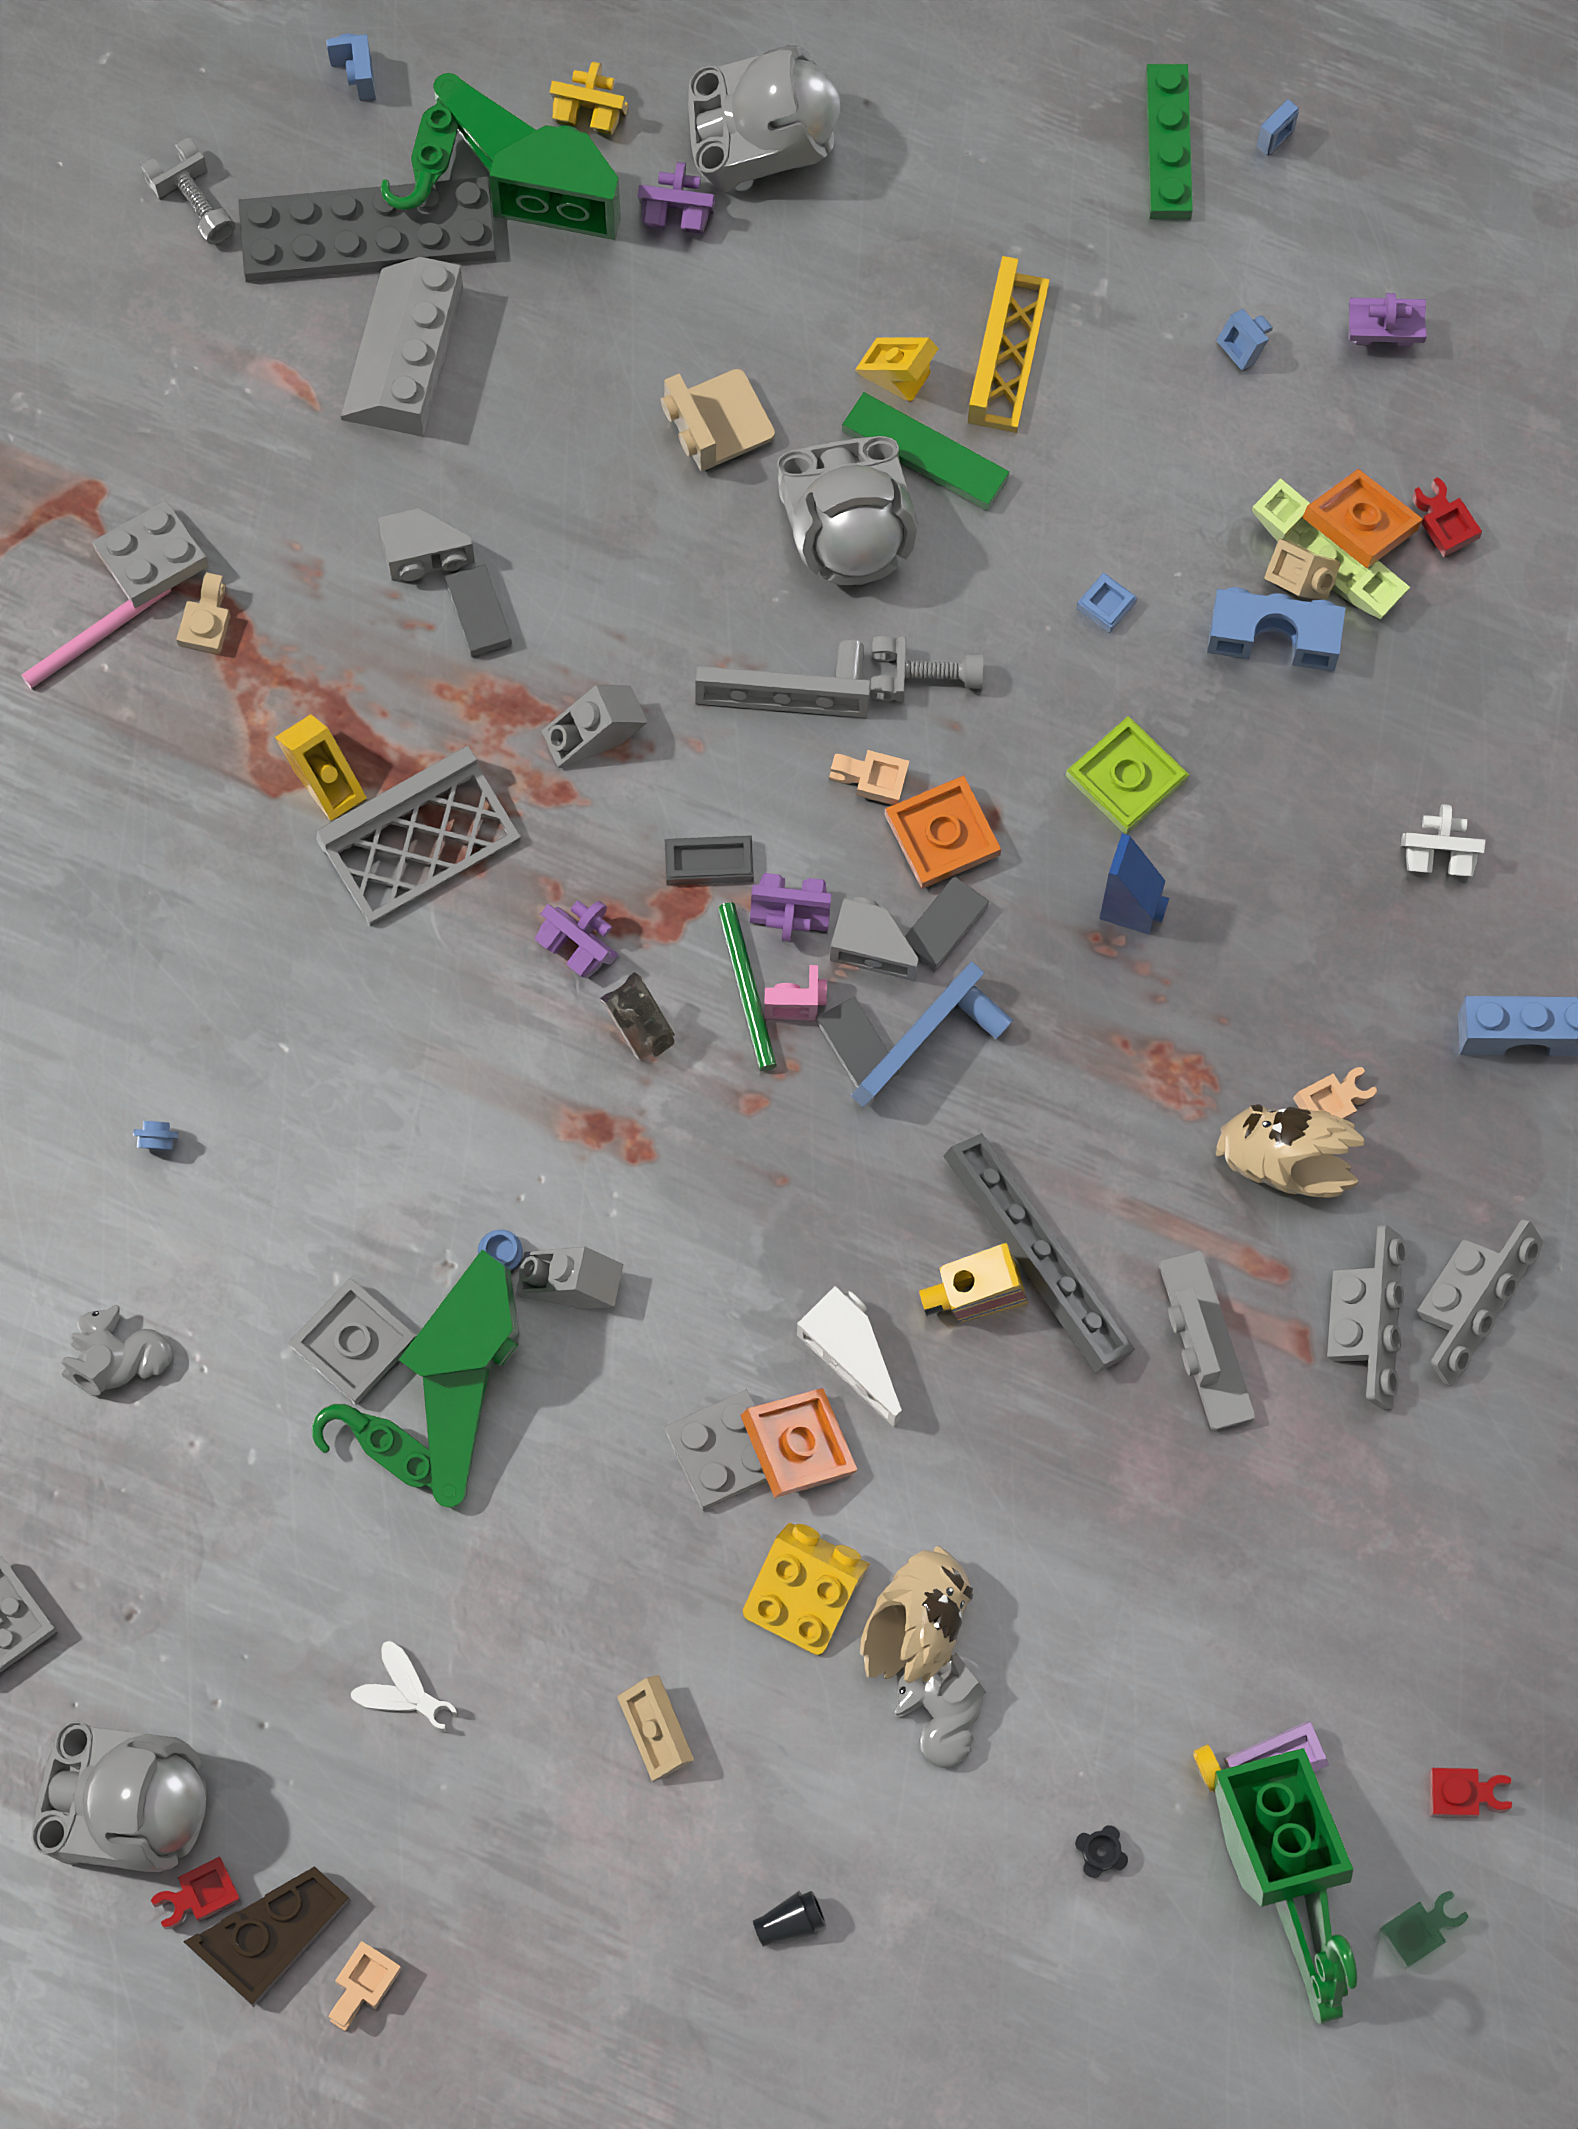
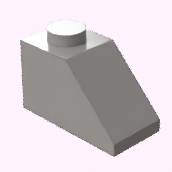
[830,897,919,981]

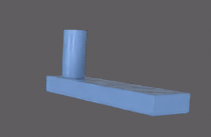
[850,961,1013,1107]

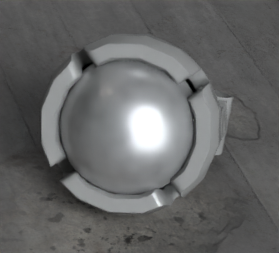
[688,45,840,191]
[777,436,918,585]
[31,1721,207,1872]

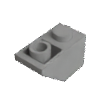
[377,508,475,581]
[541,685,648,768]
[515,1246,624,1309]

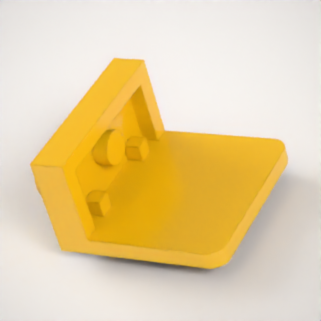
[742,1522,870,1655]

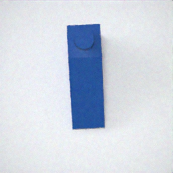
[1099,833,1170,935]

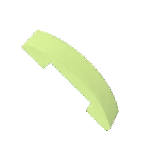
[1252,478,1410,619]

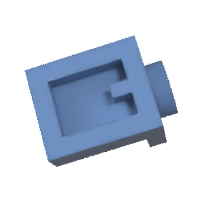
[326,33,376,101]

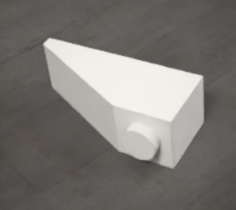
[797,1286,901,1427]

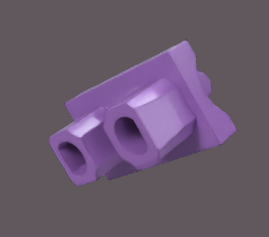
[637,162,716,234]
[1348,293,1427,346]
[750,873,832,943]
[535,900,619,979]

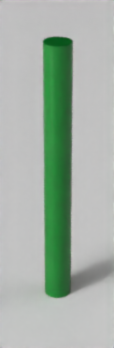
[718,902,777,1071]

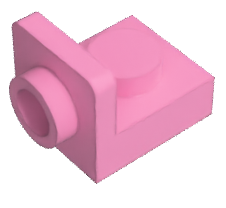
[764,965,827,1021]

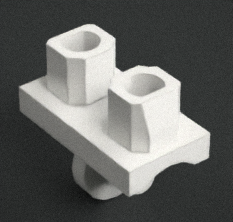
[1401,804,1485,877]

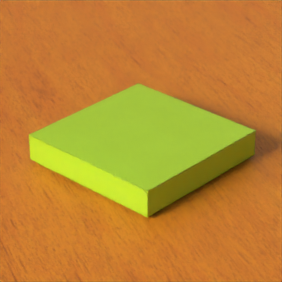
[1066,716,1189,835]

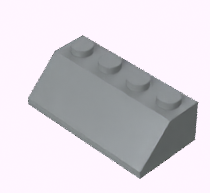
[341,257,463,437]

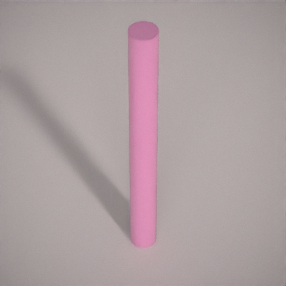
[21,588,171,689]

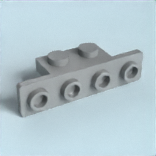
[1417,1219,1543,1386]
[1327,1225,1407,1410]
[1159,1250,1255,1431]

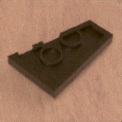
[183,1866,350,2007]

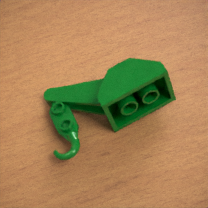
[381,73,621,240]
[312,1250,519,1507]
[1214,1748,1358,2024]

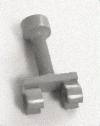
[140,137,235,245]
[870,636,984,702]

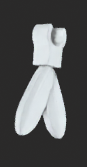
[351,1641,458,1733]

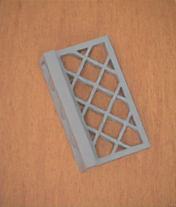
[316,745,521,925]

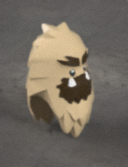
[1216,1104,1365,1198]
[860,1546,974,1683]

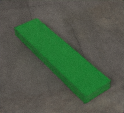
[842,392,1010,511]

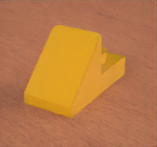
[855,337,939,401]

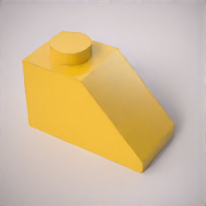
[275,714,367,821]

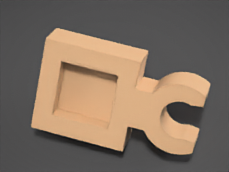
[1293,1067,1378,1120]

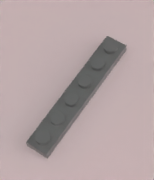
[943,1133,1135,1373]

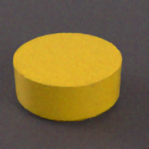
[1192,1744,1221,1793]

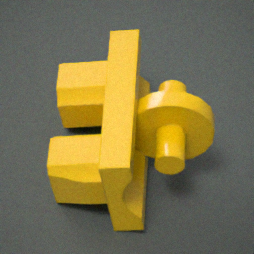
[549,61,629,135]

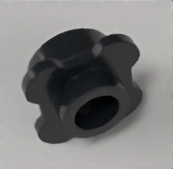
[1075,1825,1128,1878]

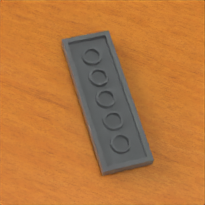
[238,177,496,282]

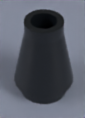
[753,1891,826,1947]

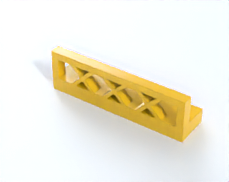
[967,256,1050,433]

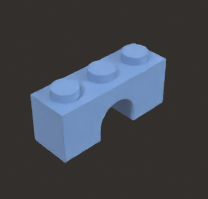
[1207,587,1346,671]
[1458,996,1578,1056]

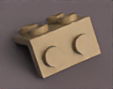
[660,369,775,472]

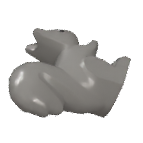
[61,1305,172,1396]
[894,1653,986,1768]

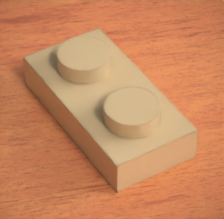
[617,1675,694,1781]

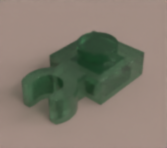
[1379,1891,1469,1969]

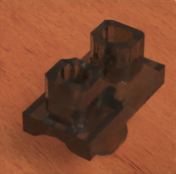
[600,972,675,1061]

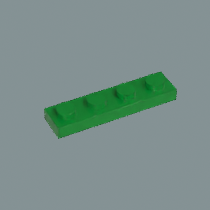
[1146,64,1193,219]

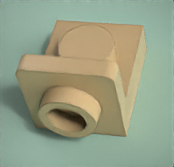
[1264,538,1341,600]

